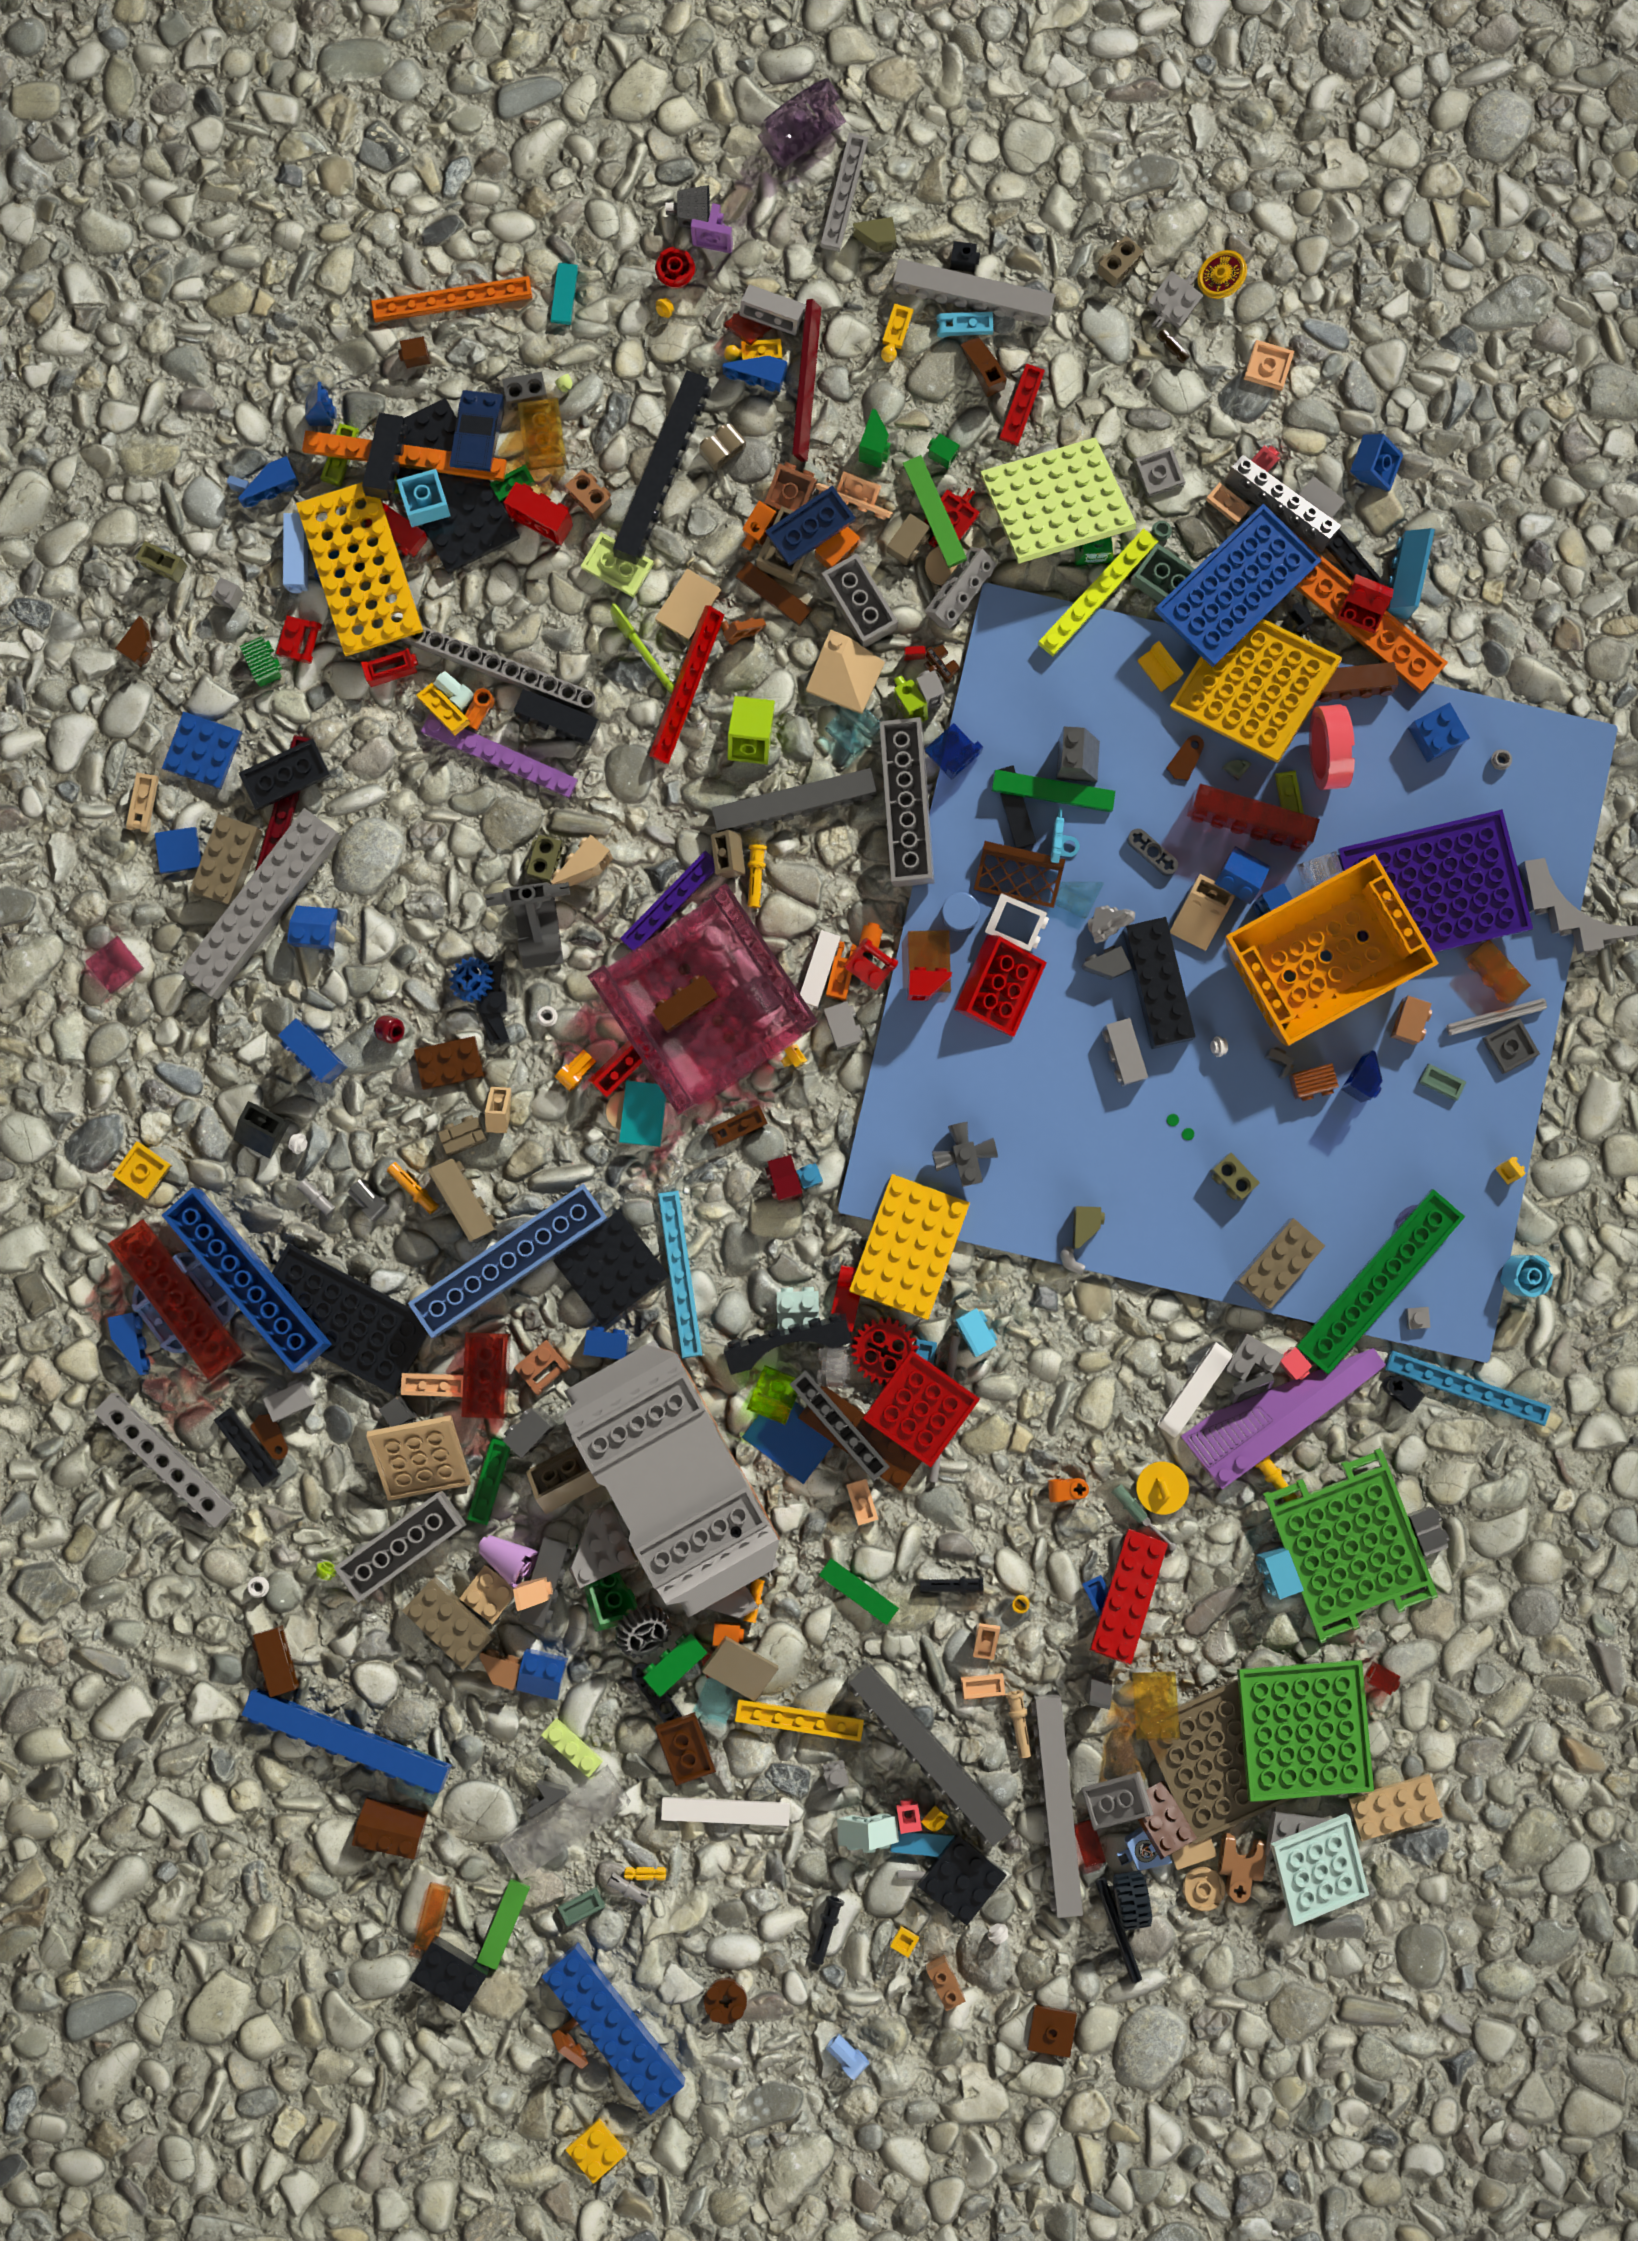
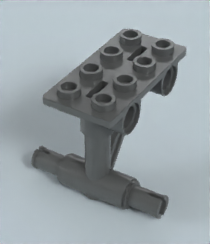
[485,882,571,969]

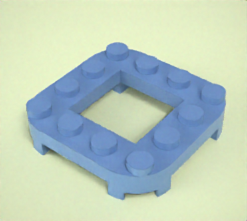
[131,1252,237,1353]

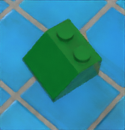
[858,408,891,469]

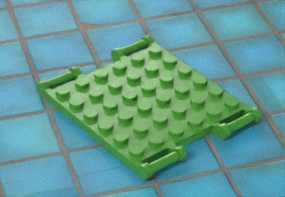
[1263,1448,1438,1644]

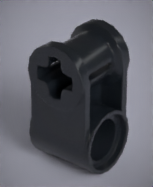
[1382,1376,1425,1413]

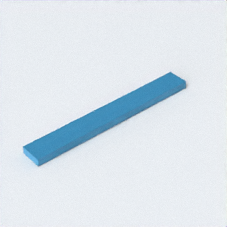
[1384,1350,1551,1426]

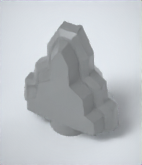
[1088,905,1135,943]

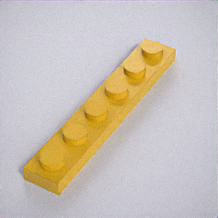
[735,1699,864,1742]

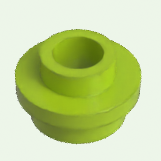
[316,1561,337,1581]

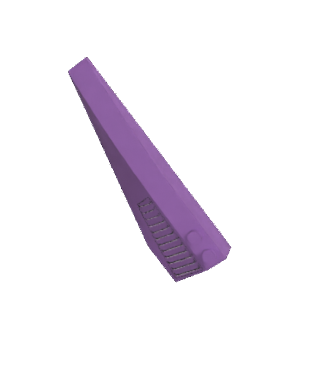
[1181,1348,1386,1489]

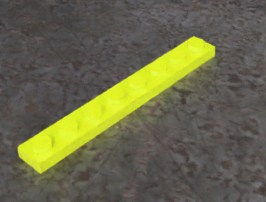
[1038,528,1159,657]

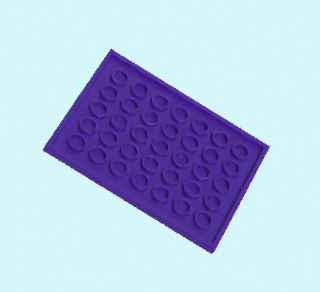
[1338,809,1533,953]

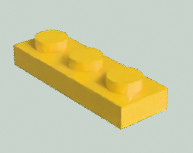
[416,683,470,736]

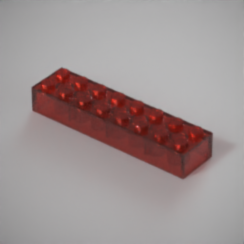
[108,1219,246,1381]

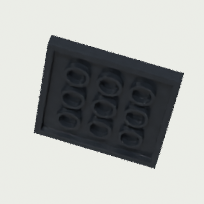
[553,1210,670,1327]

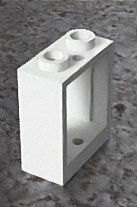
[985,893,1049,952]

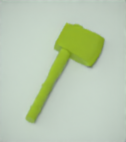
[610,604,675,695]

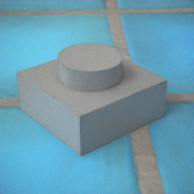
[1406,1307,1431,1329]

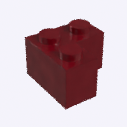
[765,1155,803,1203]

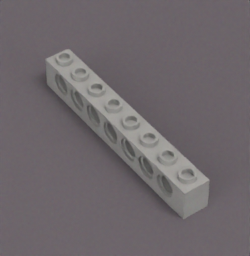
[94,1393,237,1528]

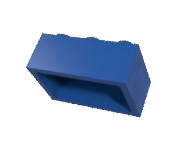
[278,1018,348,1085]

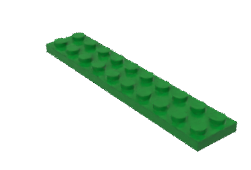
[1295,1189,1465,1375]

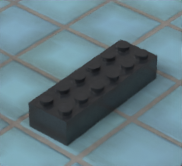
[1123,917,1196,1049]

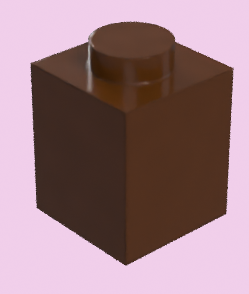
[398,336,431,368]

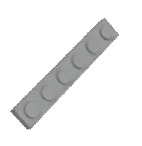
[821,133,869,252]

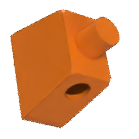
[740,500,778,552]

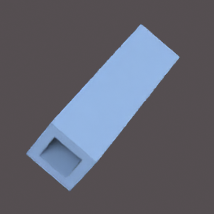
[283,513,308,594]

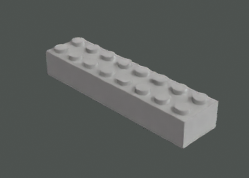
[880,717,935,887]

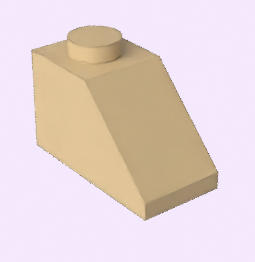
[485,1087,511,1133]

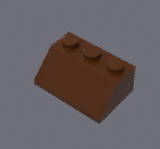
[352,1797,429,1860]

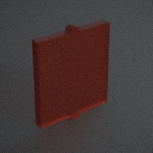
[724,311,772,345]

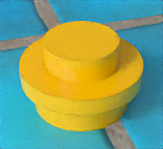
[656,298,674,318]

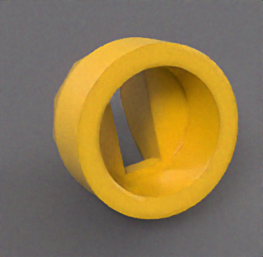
[1012,1595,1030,1613]

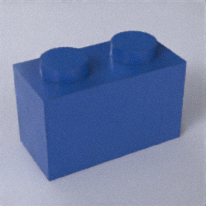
[1254,883,1293,917]
[583,1326,630,1359]

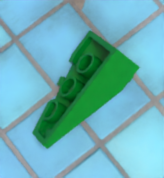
[576,1544,637,1632]

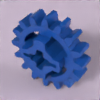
[449,957,494,1003]

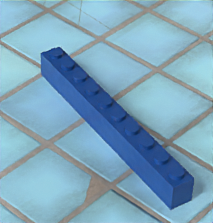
[242,1688,452,1794]

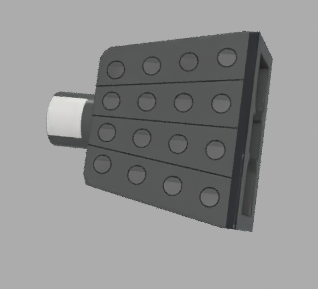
[665,185,710,229]

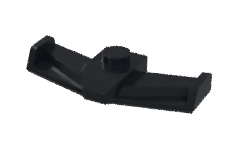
[476,961,511,1045]

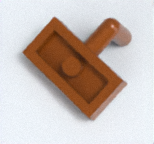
[721,618,766,645]
[552,2017,589,2069]

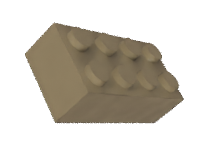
[189,814,263,907]
[1234,1218,1325,1309]
[402,1577,496,1670]

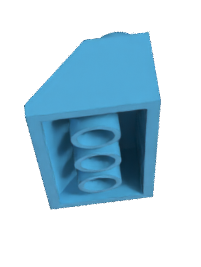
[1386,528,1435,620]

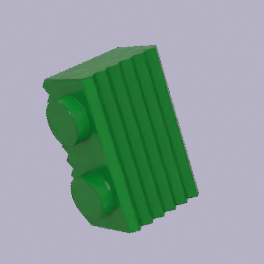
[240,636,283,687]

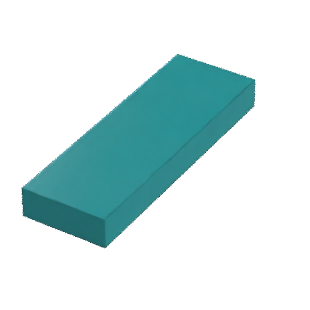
[551,263,578,325]

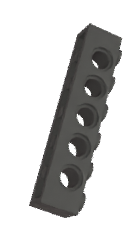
[1225,455,1341,552]
[789,1370,890,1481]

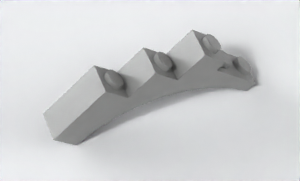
[1518,858,1638,957]

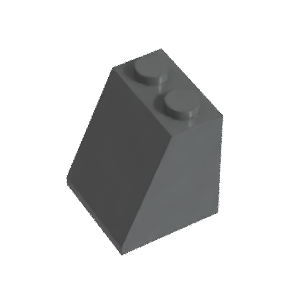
[1056,726,1100,782]

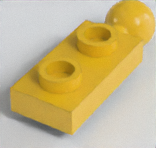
[881,303,914,362]
[724,339,782,362]

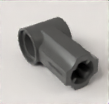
[348,1180,390,1222]

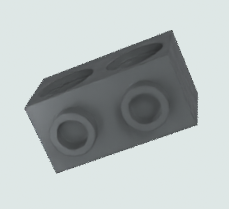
[502,372,548,411]
[379,1396,418,1427]

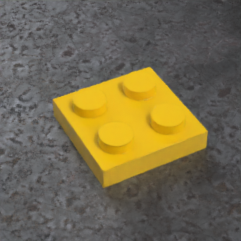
[112,1141,172,1199]
[566,2118,627,2184]

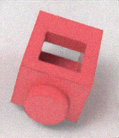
[896,1798,922,1834]

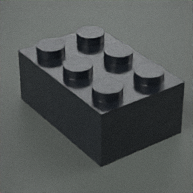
[409,1934,490,2013]

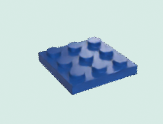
[162,711,242,789]

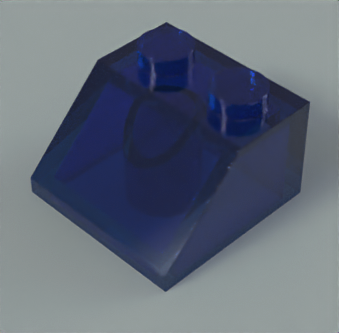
[1341,1050,1383,1103]

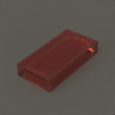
[1074,1819,1106,1868]

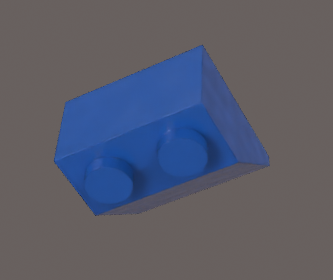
[1350,434,1403,491]
[287,905,338,950]
[516,1648,568,1700]

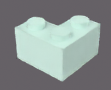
[837,1813,899,1853]

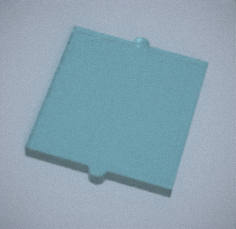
[694,1676,739,1724]

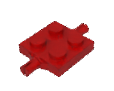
[924,488,980,548]

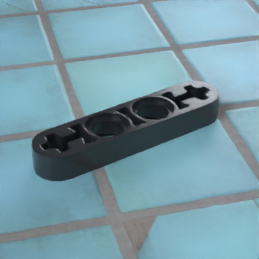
[631,1662,684,1723]

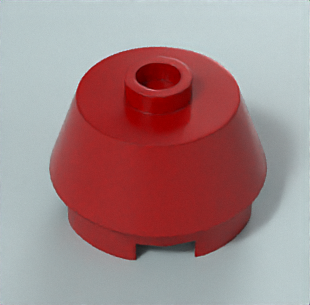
[655,247,695,289]

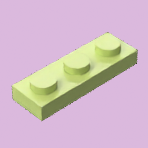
[541,1718,603,1778]

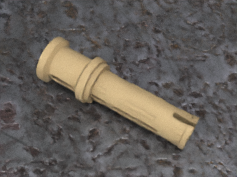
[1005,1690,1032,1758]

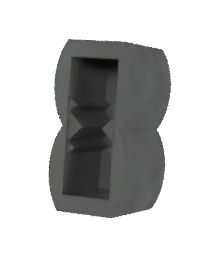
[1407,1506,1449,1556]

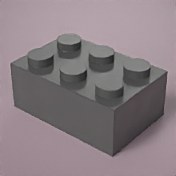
[502,1407,558,1458]

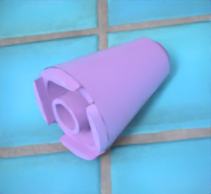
[478,1535,539,1588]

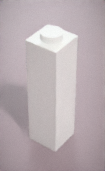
[798,930,841,1011]

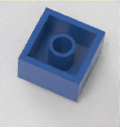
[1408,702,1470,763]

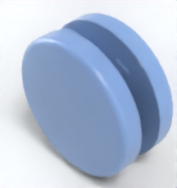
[941,893,980,933]

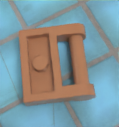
[514,1340,570,1396]

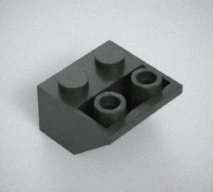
[233,1101,290,1159]

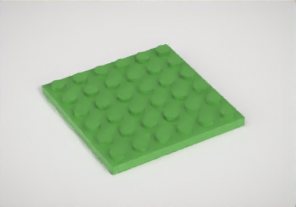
[1237,1660,1374,1802]

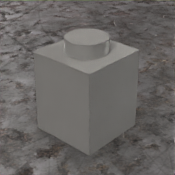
[211,577,244,611]

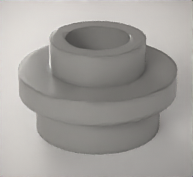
[1491,749,1512,770]

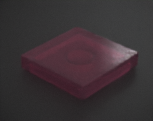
[85,936,144,994]

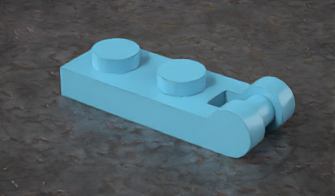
[936,312,993,338]

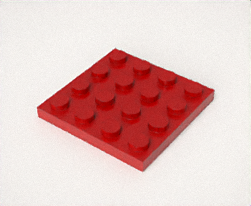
[862,1349,980,1467]

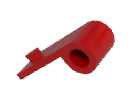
[831,1265,860,1332]

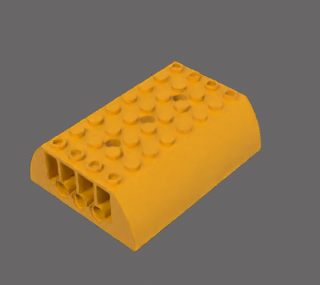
[1225,854,1439,1046]

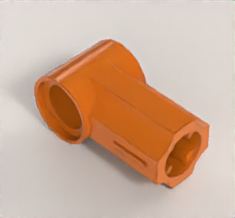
[465,688,495,731]

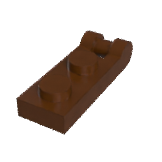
[707,1105,768,1149]

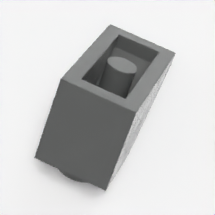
[1084,1671,1113,1710]

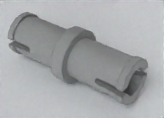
[296,1178,336,1217]
[607,1872,650,1906]

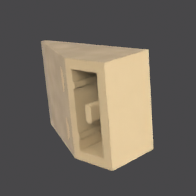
[551,835,613,887]
[1170,874,1235,951]

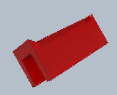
[361,648,419,687]

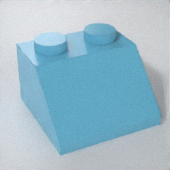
[954,1308,998,1357]

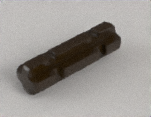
[1157,329,1190,363]

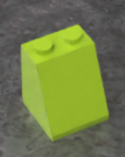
[728,696,775,765]

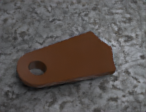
[1166,735,1204,781]
[250,1414,288,1460]

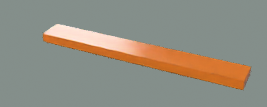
[371,276,533,323]

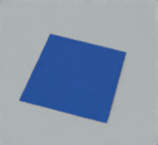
[742,1389,834,1484]

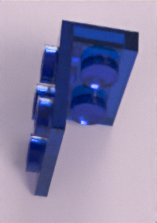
[925,723,983,780]

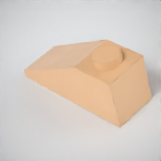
[513,1577,553,1611]

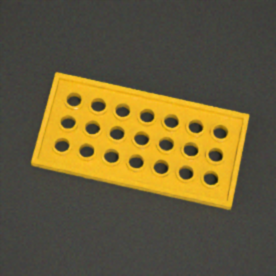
[296,482,424,656]

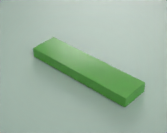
[477,1879,530,1970]

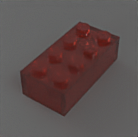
[461,1332,511,1419]

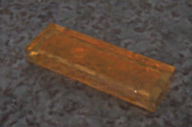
[414,1882,451,1951]

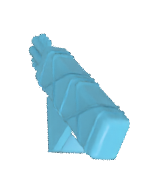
[1050,808,1080,863]

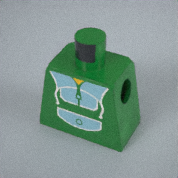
[1074,536,1114,565]

